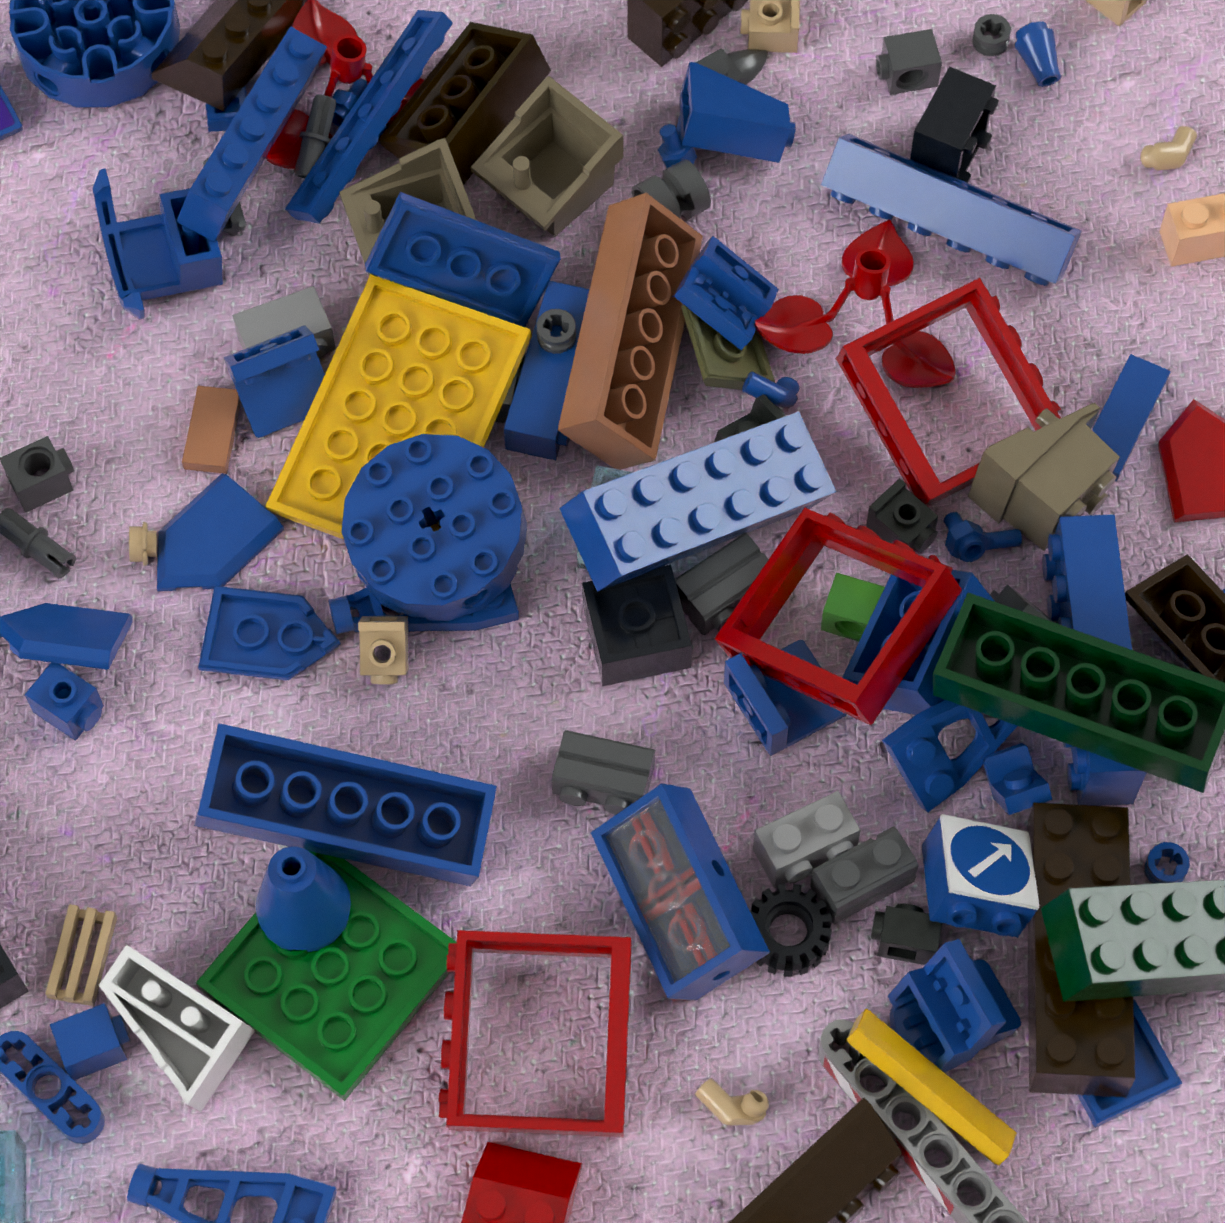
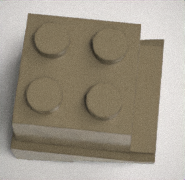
[471,76,624,237]
[339,138,476,286]
[968,403,1120,551]

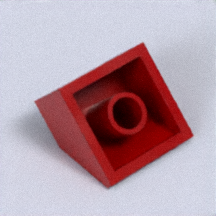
[461,1142,582,1223]

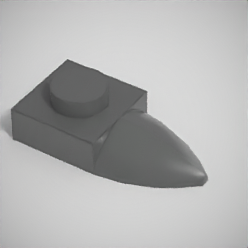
[687,48,768,85]

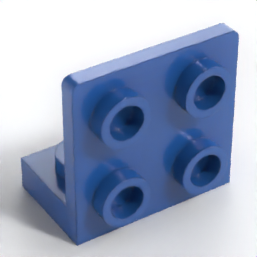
[223,325,325,438]
[724,640,847,757]

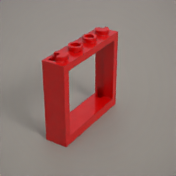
[836,278,1061,507]
[714,507,962,726]
[439,930,632,1138]

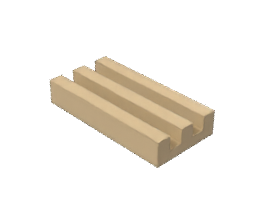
[45,904,117,1006]

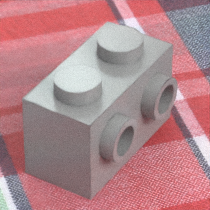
[753,791,861,889]

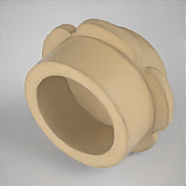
[129,522,157,566]

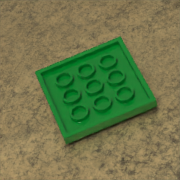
[196,851,457,1101]

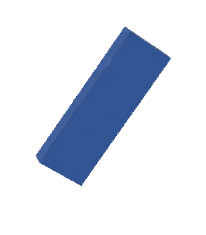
[1092,354,1171,482]

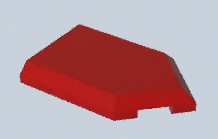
[1158,399,1225,523]

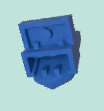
[888,939,1021,1073]

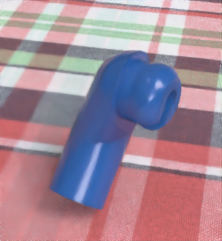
[742,372,800,408]

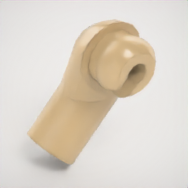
[1140,126,1197,170]
[695,1078,769,1126]

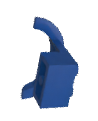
[92,168,223,320]

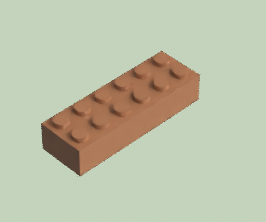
[558,193,703,471]

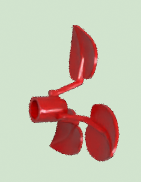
[266,0,424,169]
[755,220,956,388]

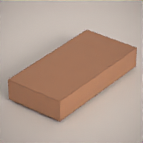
[182,385,241,474]

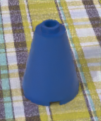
[256,846,351,952]

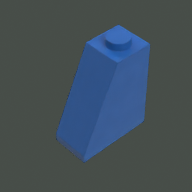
[679,62,796,163]

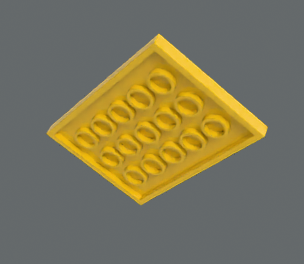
[265,274,532,539]

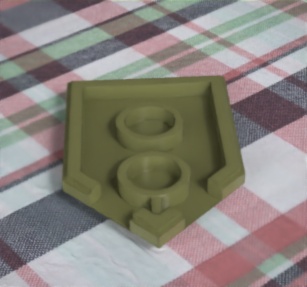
[681,304,775,390]

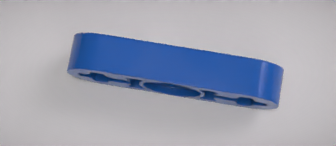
[0,1031,105,1144]

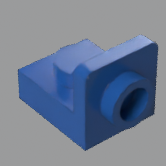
[983,743,1053,815]

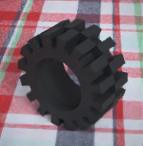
[750,884,832,977]

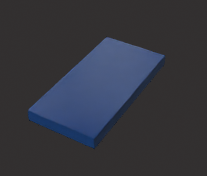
[365,192,561,327]

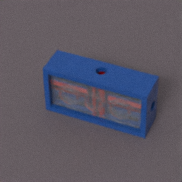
[590,783,770,1000]

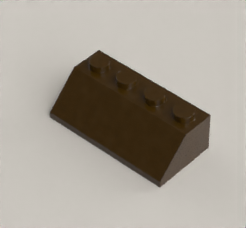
[152,0,307,111]
[378,22,551,186]
[1125,554,1225,683]
[729,1097,902,1223]

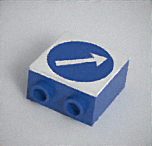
[921,814,1040,938]

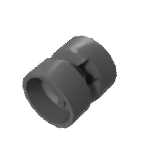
[632,159,711,219]

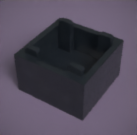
[910,66,999,183]
[582,565,692,686]

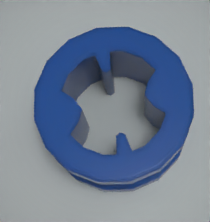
[1144,842,1190,884]

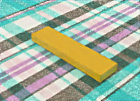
[846,1008,1017,1166]

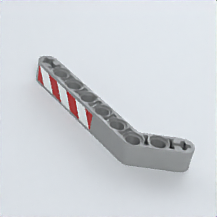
[818,1019,1028,1223]

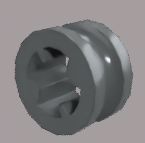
[972,14,1011,57]
[536,309,576,354]

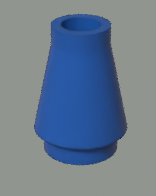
[1014,21,1061,87]

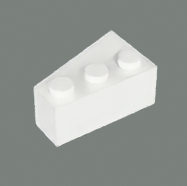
[99,945,255,1112]

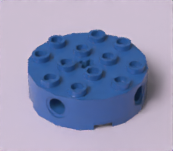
[9,0,180,108]
[341,434,527,621]

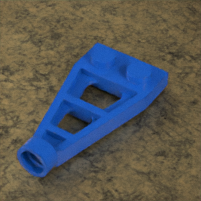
[328,584,519,635]
[882,700,1017,813]
[127,1163,337,1223]

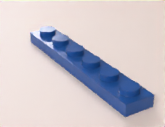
[285,10,453,224]

